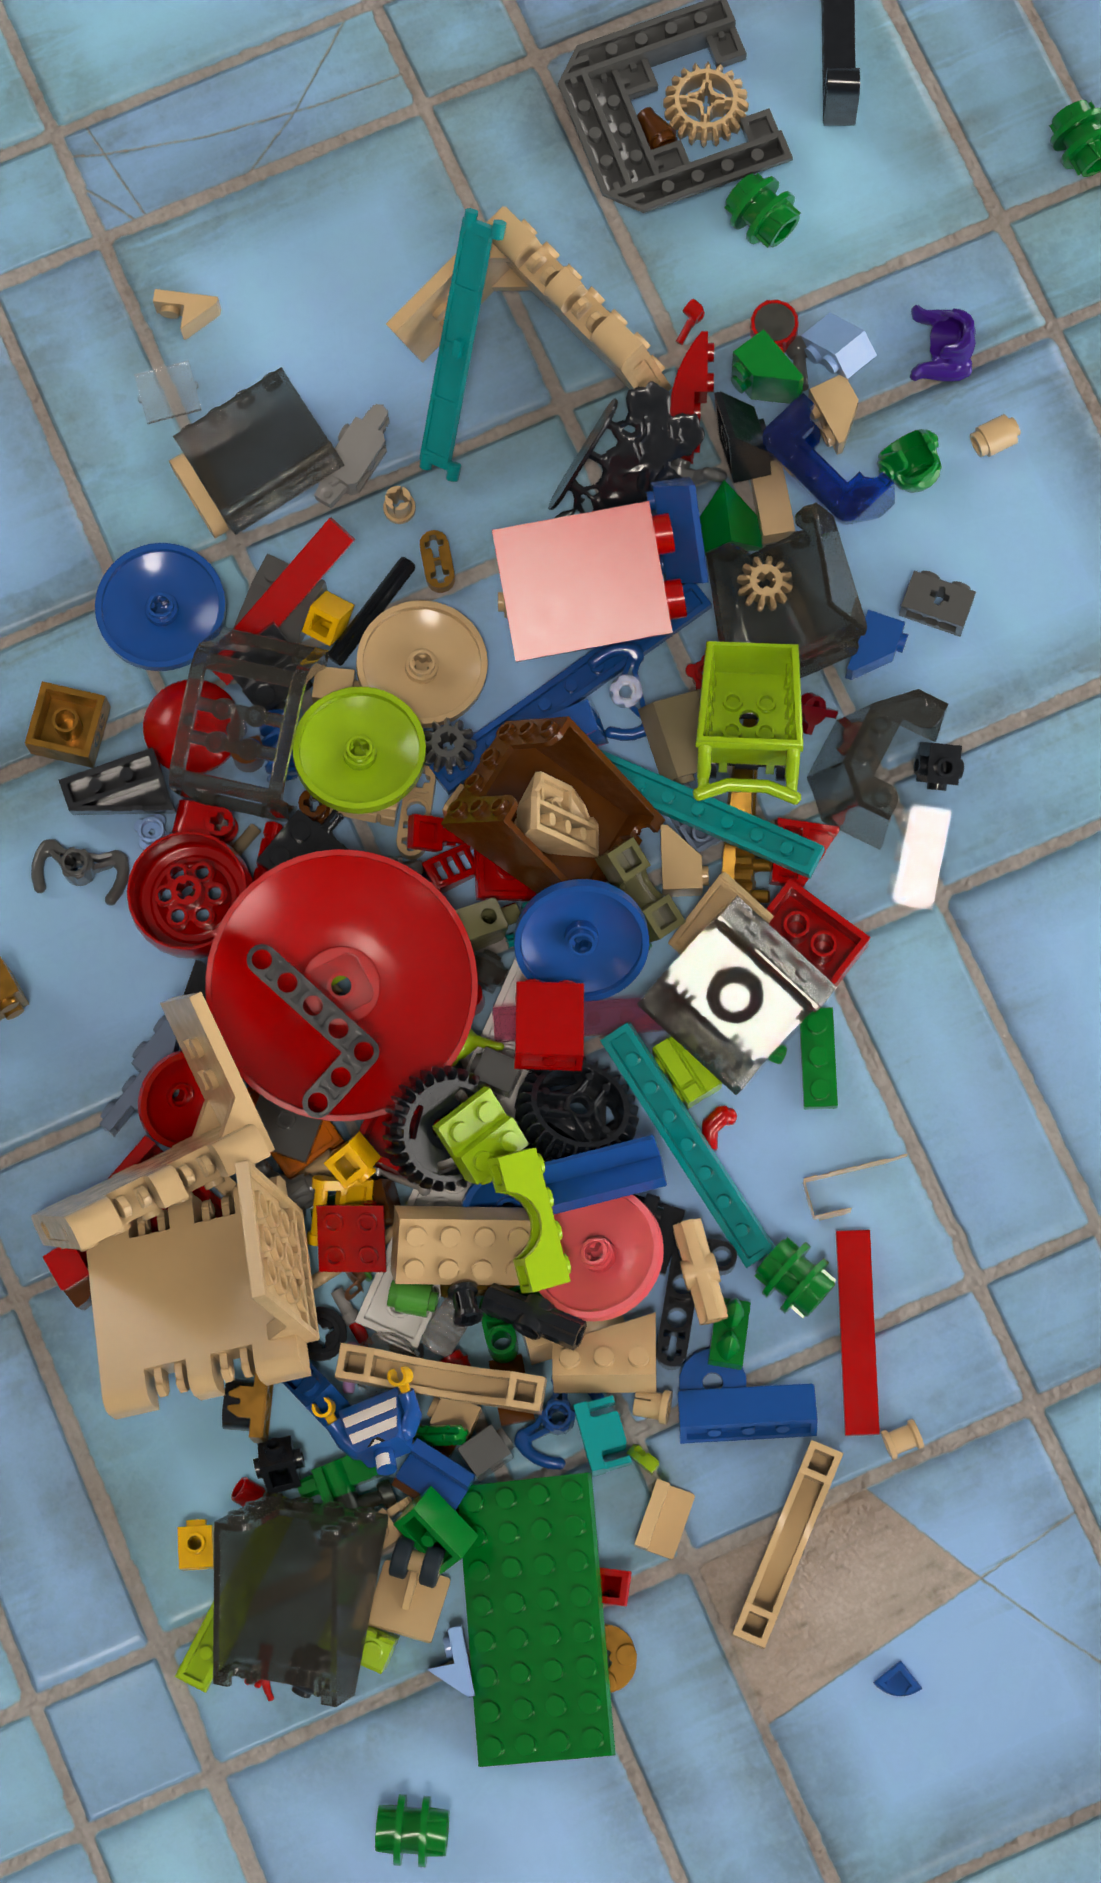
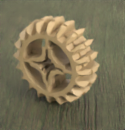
[663,62,749,148]

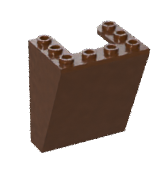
[441,716,665,894]

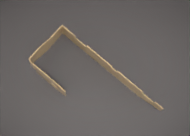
[803,1154,908,1221]

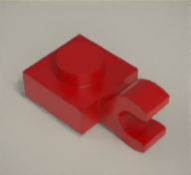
[407,814,464,852]

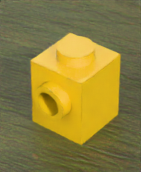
[301,590,355,646]
[324,1131,381,1189]
[177,1519,217,1571]

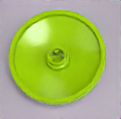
[293,687,426,814]

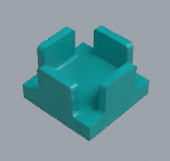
[573,1395,632,1477]

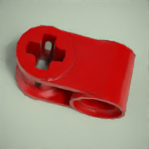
[172,800,239,843]

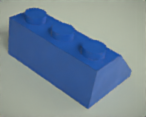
[646,476,709,583]

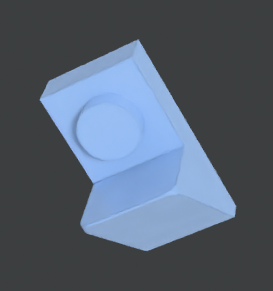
[427,1626,475,1698]

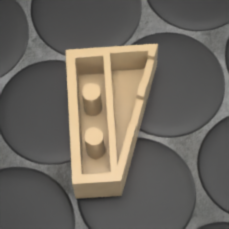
[552,1312,657,1393]

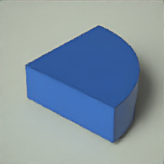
[873,1661,922,1696]

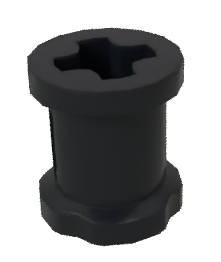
[447,1282,483,1327]

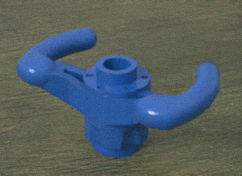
[588,643,646,741]
[514,1377,604,1470]

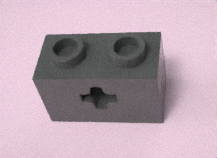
[899,571,976,637]
[457,1425,514,1482]

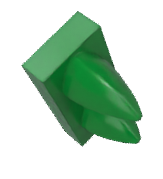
[707,1297,751,1370]

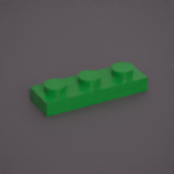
[799,1007,838,1110]

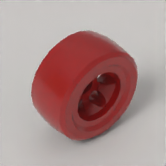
[127,831,253,959]

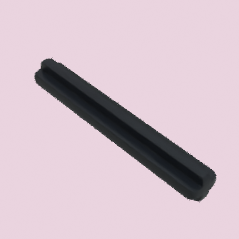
[328,557,415,666]

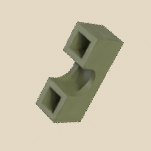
[595,837,686,942]

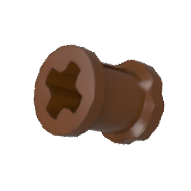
[298,790,330,824]

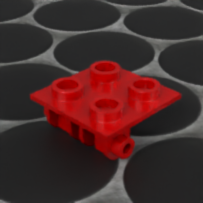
[316,1200,387,1272]

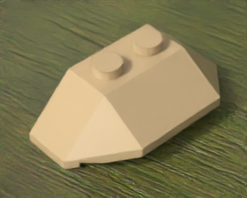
[514,771,599,858]

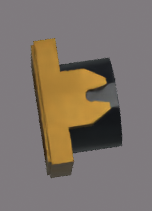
[222,1369,274,1443]

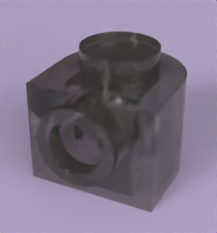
[474,949,510,994]

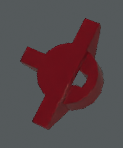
[801,692,838,735]

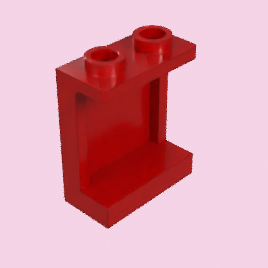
[514,979,584,1071]

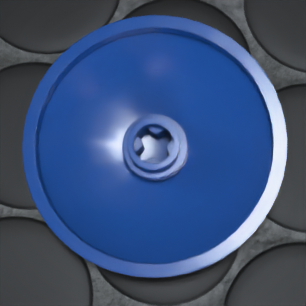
[95,543,226,671]
[514,879,649,1002]

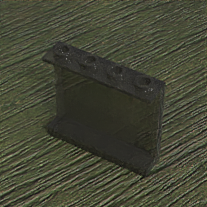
[173,367,345,535]

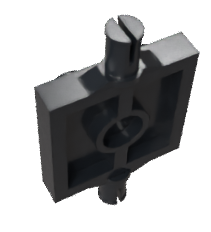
[256,809,349,871]

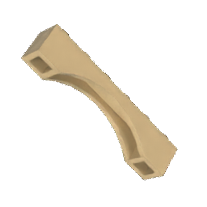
[335,1343,547,1415]
[731,1440,844,1649]

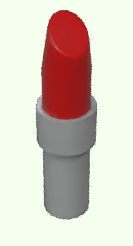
[330,1287,372,1347]

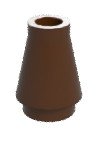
[637,107,678,150]

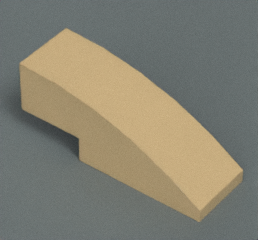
[750,451,795,544]

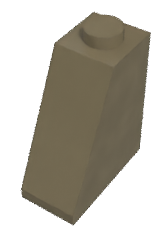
[638,689,701,785]

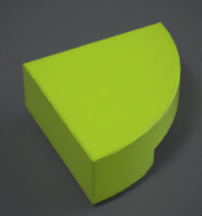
[626,1444,659,1476]

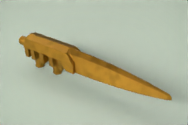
[721,719,772,903]

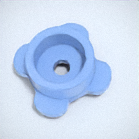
[134,814,169,850]

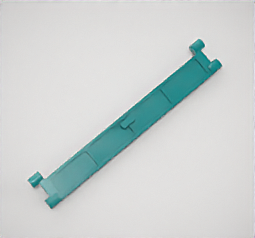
[419,208,507,482]

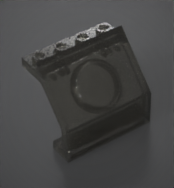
[637,895,837,1095]

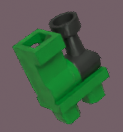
[298,1455,397,1532]

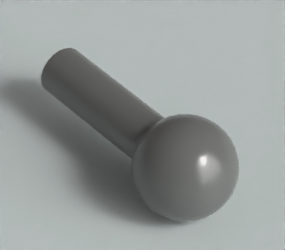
[786,335,809,392]

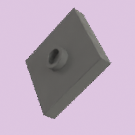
[255,1095,323,1164]

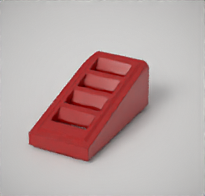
[422,843,475,894]

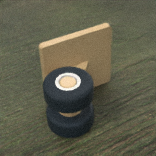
[366,1535,450,1643]

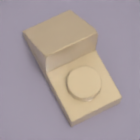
[153,289,221,340]

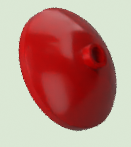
[143,679,241,775]
[138,1051,205,1148]

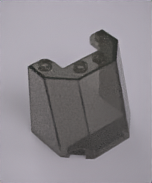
[706,502,867,678]
[807,689,948,850]

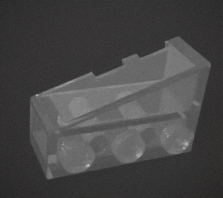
[887,800,951,910]

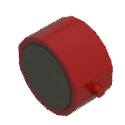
[750,300,799,353]

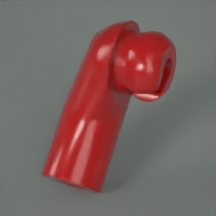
[702,1105,737,1151]

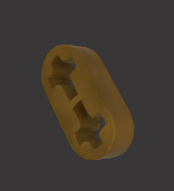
[420,530,455,593]

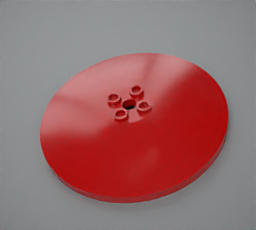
[205,849,478,1121]

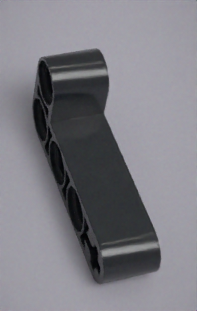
[656,1238,737,1370]

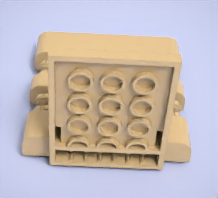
[386,206,672,391]
[31,992,275,1252]
[86,1160,320,1420]

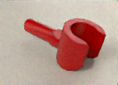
[676,299,705,345]

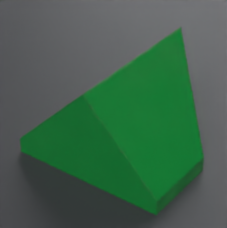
[700,480,763,556]

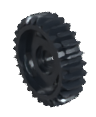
[514,1056,639,1160]
[382,1066,497,1192]

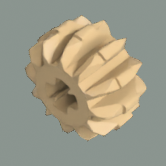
[737,556,793,612]

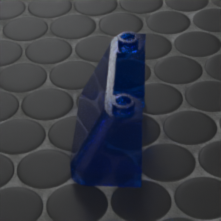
[762,393,895,525]

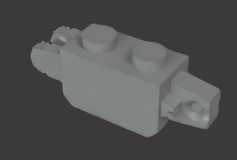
[314,403,389,508]

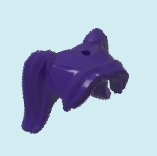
[910,305,976,382]

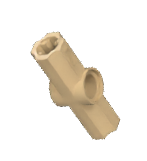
[673,1218,728,1326]

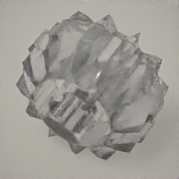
[421,1298,468,1357]

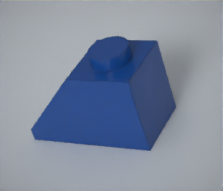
[845,610,909,680]

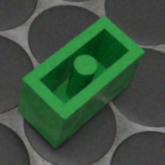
[393,1486,479,1574]

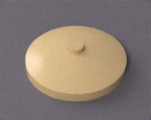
[356,600,488,728]

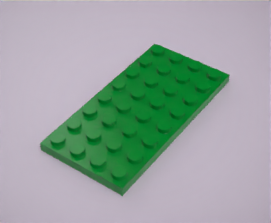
[458,1472,616,1767]

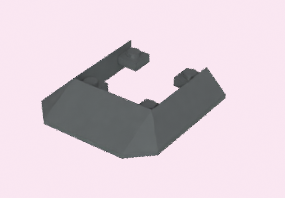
[558,0,793,213]

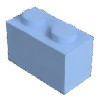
[801,313,877,379]

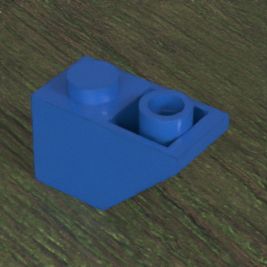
[282,1362,352,1429]

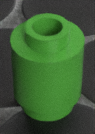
[387,1280,439,1318]

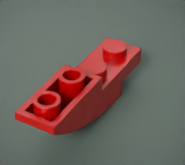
[670,331,714,464]

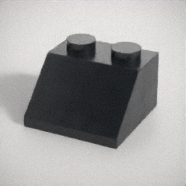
[714,391,775,483]

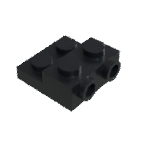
[222,621,314,714]

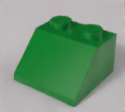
[731,329,804,404]

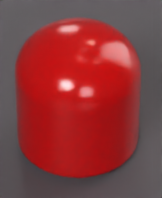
[231,1477,266,1511]

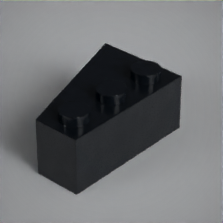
[58,747,176,815]

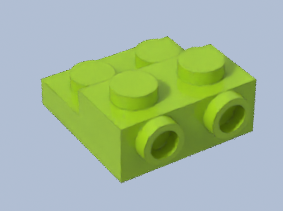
[432,1086,529,1185]

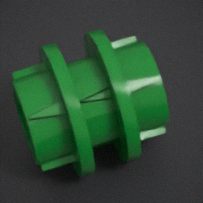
[1049,100,1101,177]
[724,173,801,248]
[754,1237,836,1319]
[375,1794,450,1868]

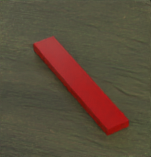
[203,517,356,686]
[836,1230,880,1436]

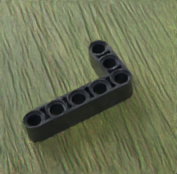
[821,0,860,126]
[246,944,379,1118]

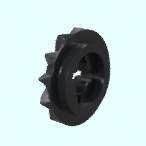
[307,1307,347,1362]

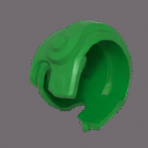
[877,429,942,493]

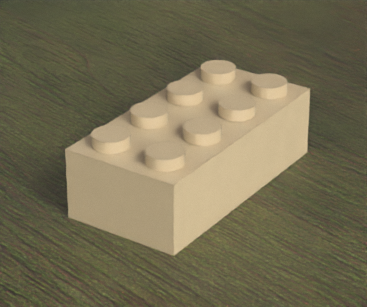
[390,1206,531,1285]

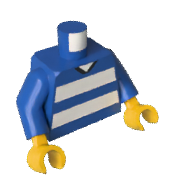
[311,1366,422,1476]

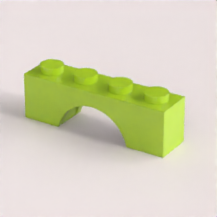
[487,1148,571,1293]

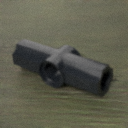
[481,1283,587,1351]

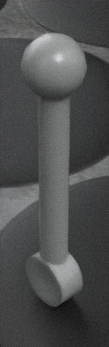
[373,1166,431,1196]

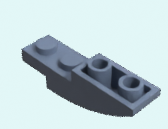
[99,1015,180,1137]

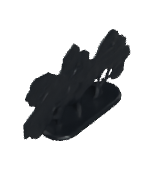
[548,381,705,518]

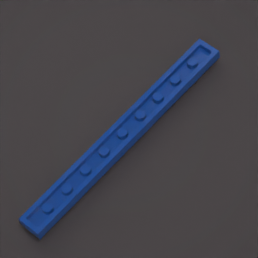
[429,583,712,795]

